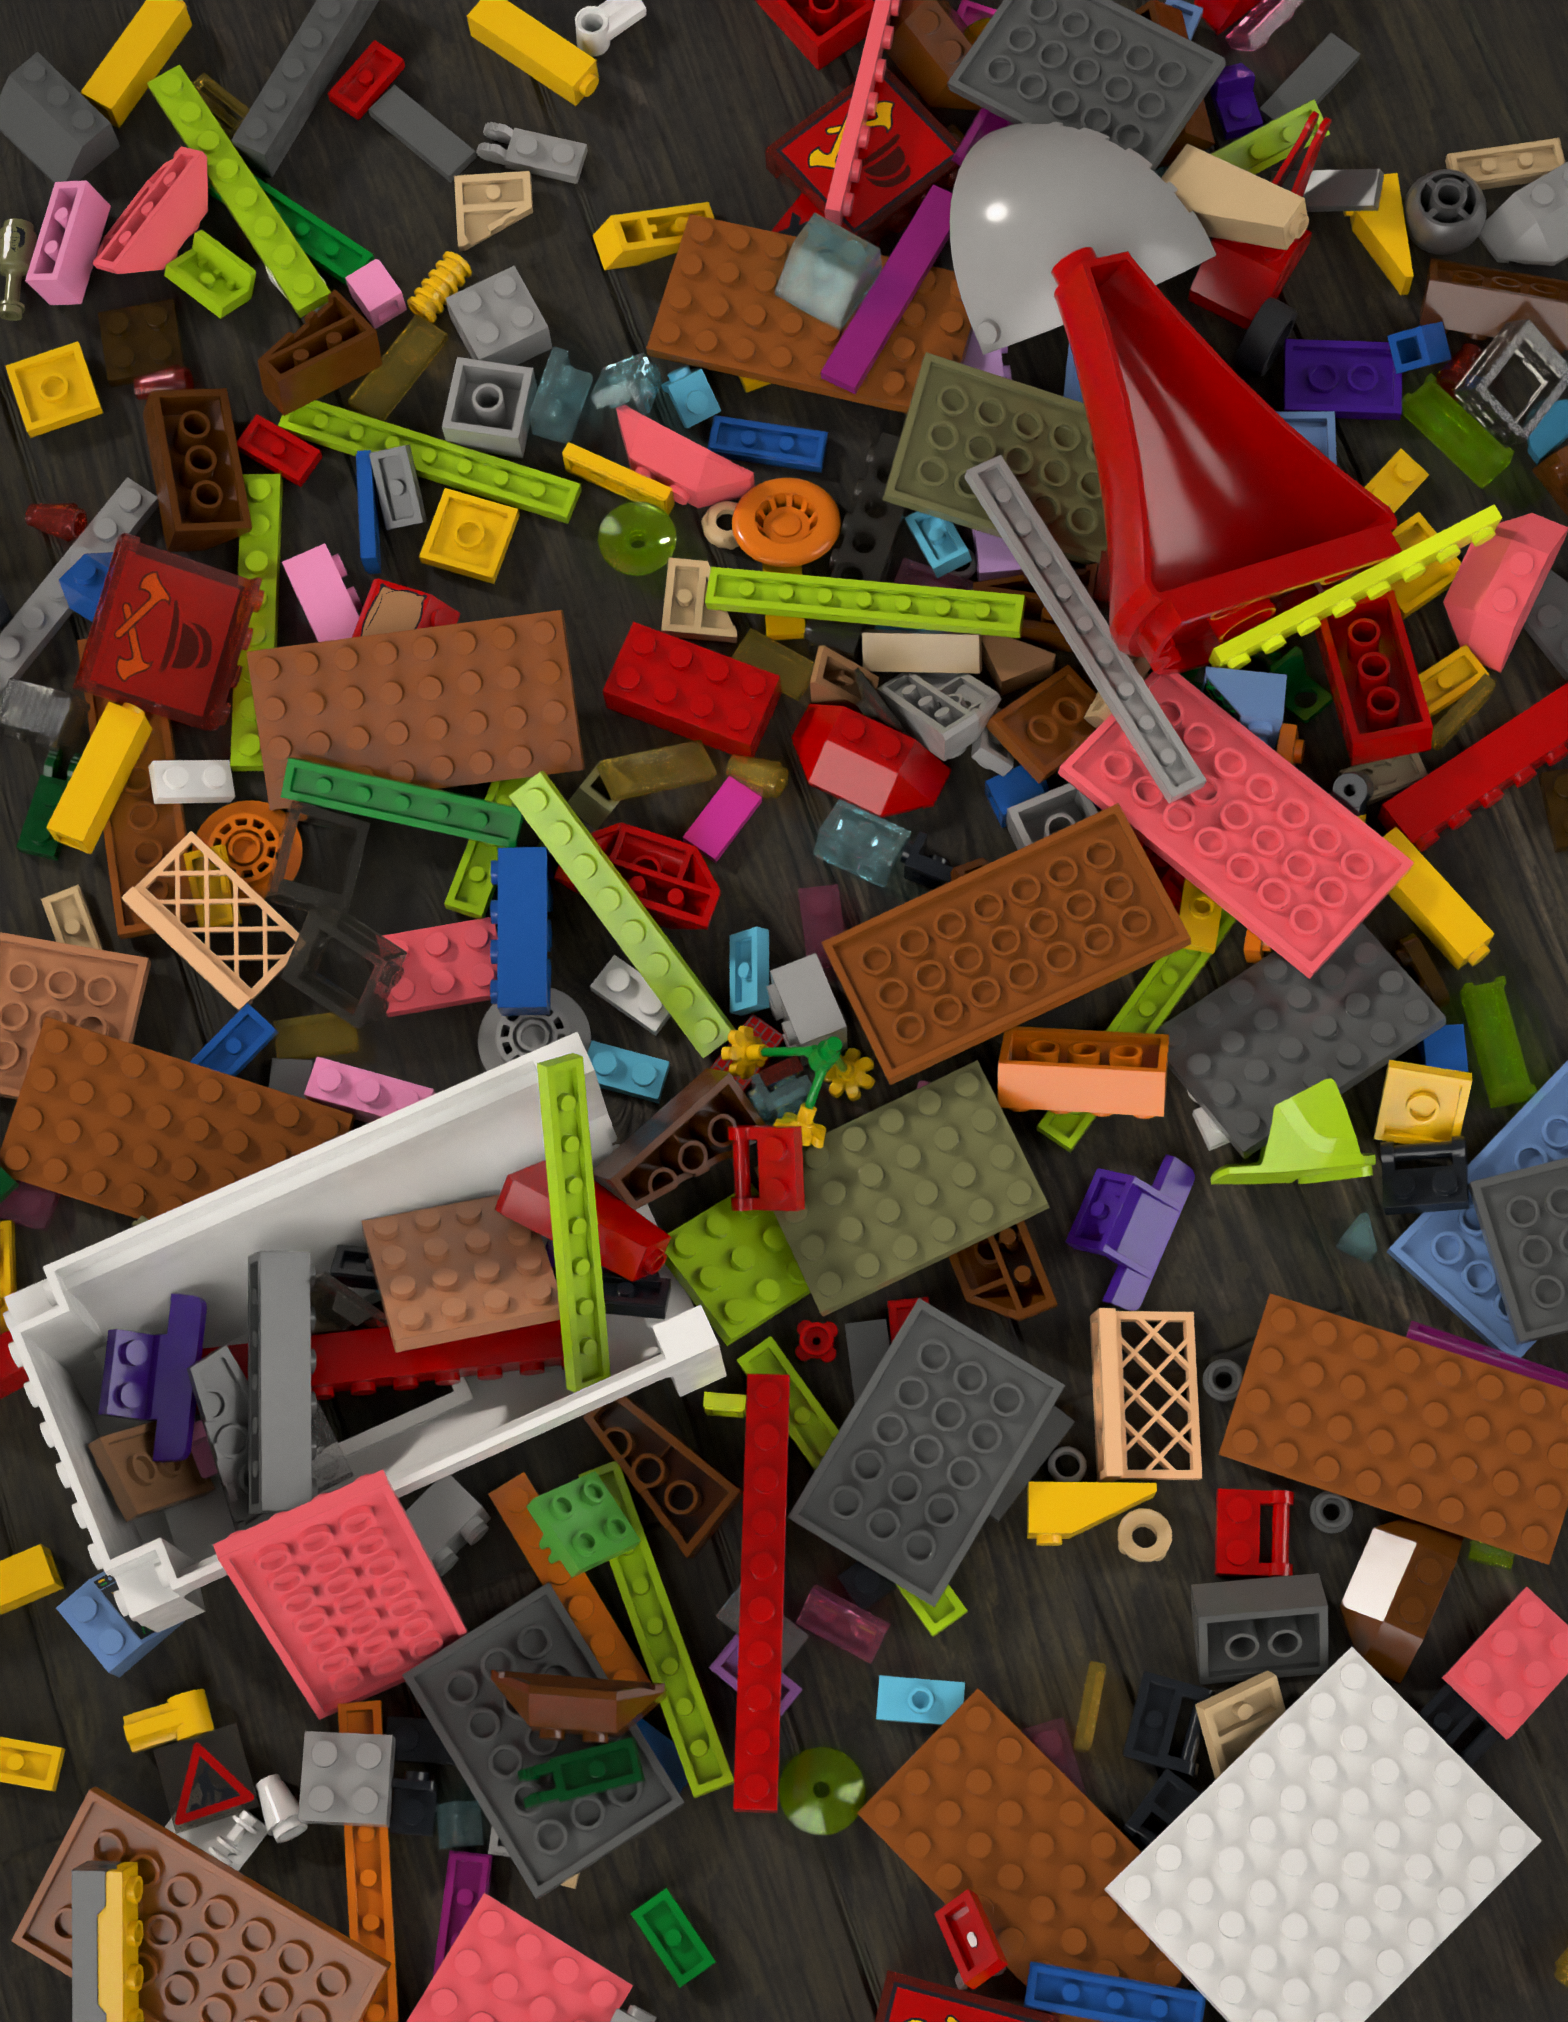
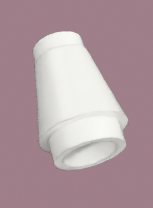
[256,1774,308,1843]

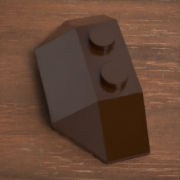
[884,0,981,111]
[949,1220,1058,1321]
[1339,1517,1464,1684]
[491,1670,667,1744]

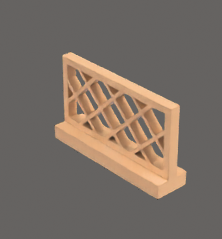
[121,831,309,1011]
[1090,1308,1202,1482]

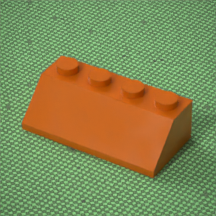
[998,1026,1169,1119]

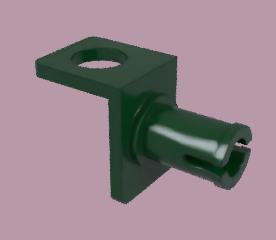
[1250,646,1333,724]

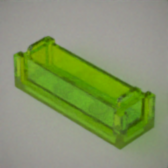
[1402,373,1514,489]
[1460,976,1537,1108]

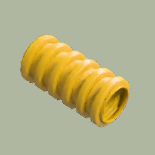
[407,251,472,323]

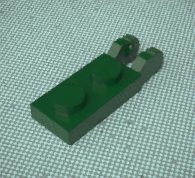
[16,747,82,861]
[517,1737,645,1808]

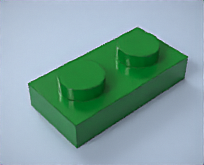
[630,1888,716,1988]

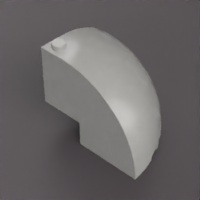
[950,122,1216,355]

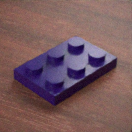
[1283,339,1402,420]

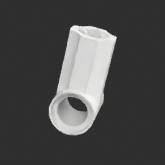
[575,0,646,57]

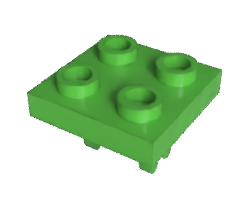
[526,1471,641,1578]

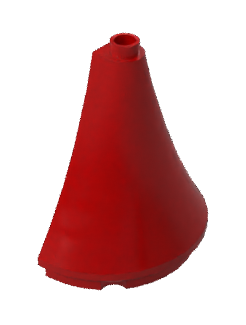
[1051,247,1402,674]

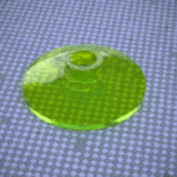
[598,502,676,576]
[779,1747,865,1835]

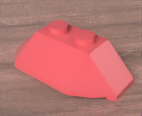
[92,146,208,274]
[616,402,755,508]
[1443,513,1568,673]

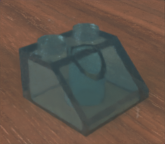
[775,213,882,331]

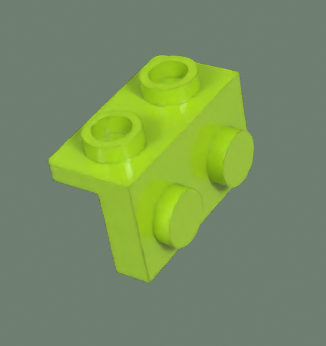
[164,230,256,319]

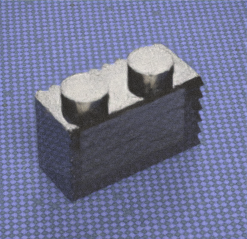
[0,677,91,751]

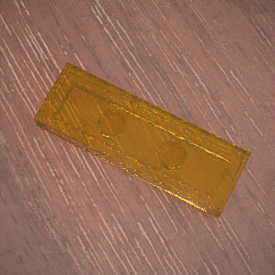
[348,314,449,421]
[597,740,717,802]

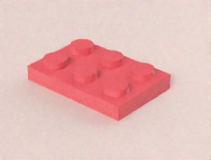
[375,917,498,1017]
[1442,1587,1568,1740]

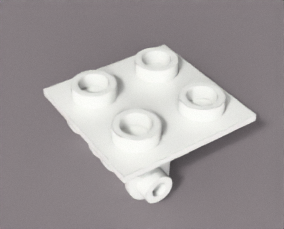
[165,1782,268,1872]

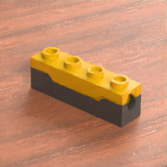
[71,1861,144,2022]

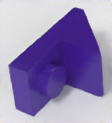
[1210,63,1263,140]

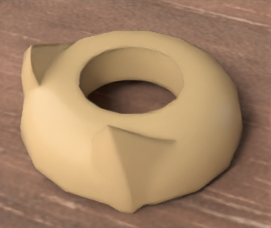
[701,501,739,550]
[1117,1508,1172,1562]

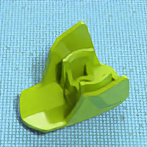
[1210,1078,1376,1184]

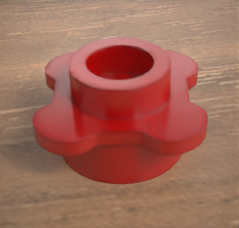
[795,1320,838,1363]

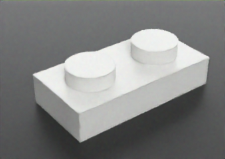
[148,760,235,804]
[590,955,671,1036]

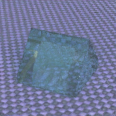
[1336,1212,1377,1262]
[437,1801,483,1849]

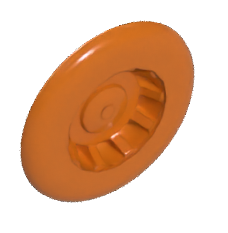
[732,477,841,567]
[192,800,303,906]

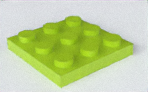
[665,1183,811,1346]

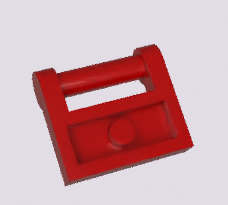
[728,1125,805,1211]
[1215,1488,1294,1578]

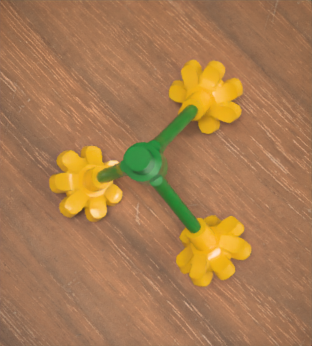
[721,1026,875,1148]

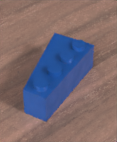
[490,847,554,1016]

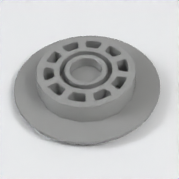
[478,988,591,1071]

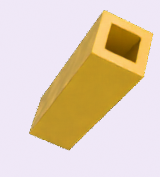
[80,0,192,128]
[467,0,599,106]
[46,702,153,855]
[1383,827,1494,970]
[0,1544,64,1615]

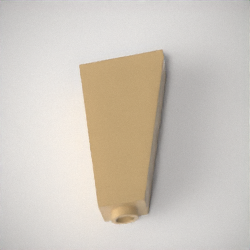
[1161,144,1309,250]

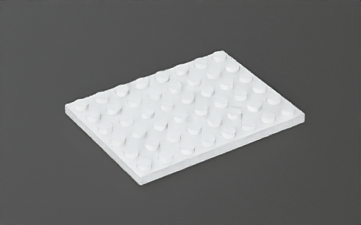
[1104,1647,1542,2022]

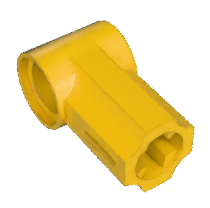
[123,1689,215,1753]

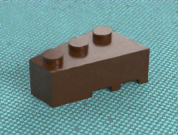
[257,289,382,416]
[973,563,1098,653]

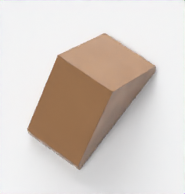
[981,635,1056,696]
[810,645,879,714]

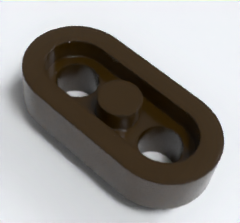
[1392,933,1450,1009]

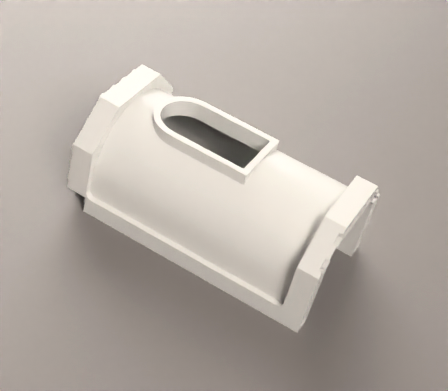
[3,1032,727,1633]

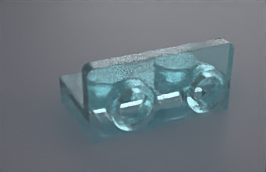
[529,346,593,444]
[590,352,662,415]
[813,799,911,887]
[748,1073,815,1126]

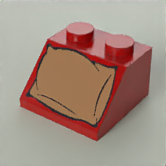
[352,578,460,638]

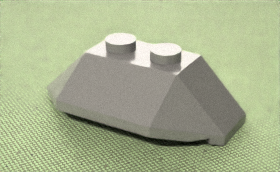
[1478,162,1568,266]
[877,672,1001,761]

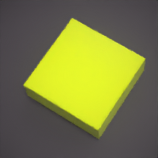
[703,1392,747,1418]

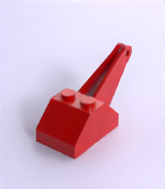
[1188,111,1331,330]

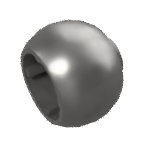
[1403,169,1487,255]

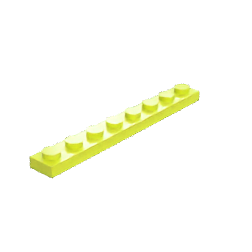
[1209,504,1503,670]

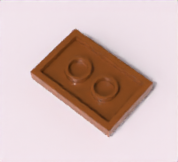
[985,665,1097,784]

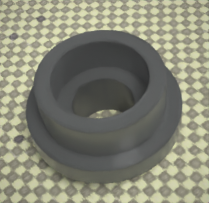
[1202,1359,1244,1402]
[1310,1491,1353,1534]

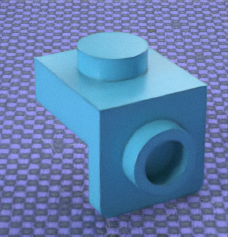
[661,365,721,428]

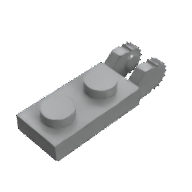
[476,122,588,184]

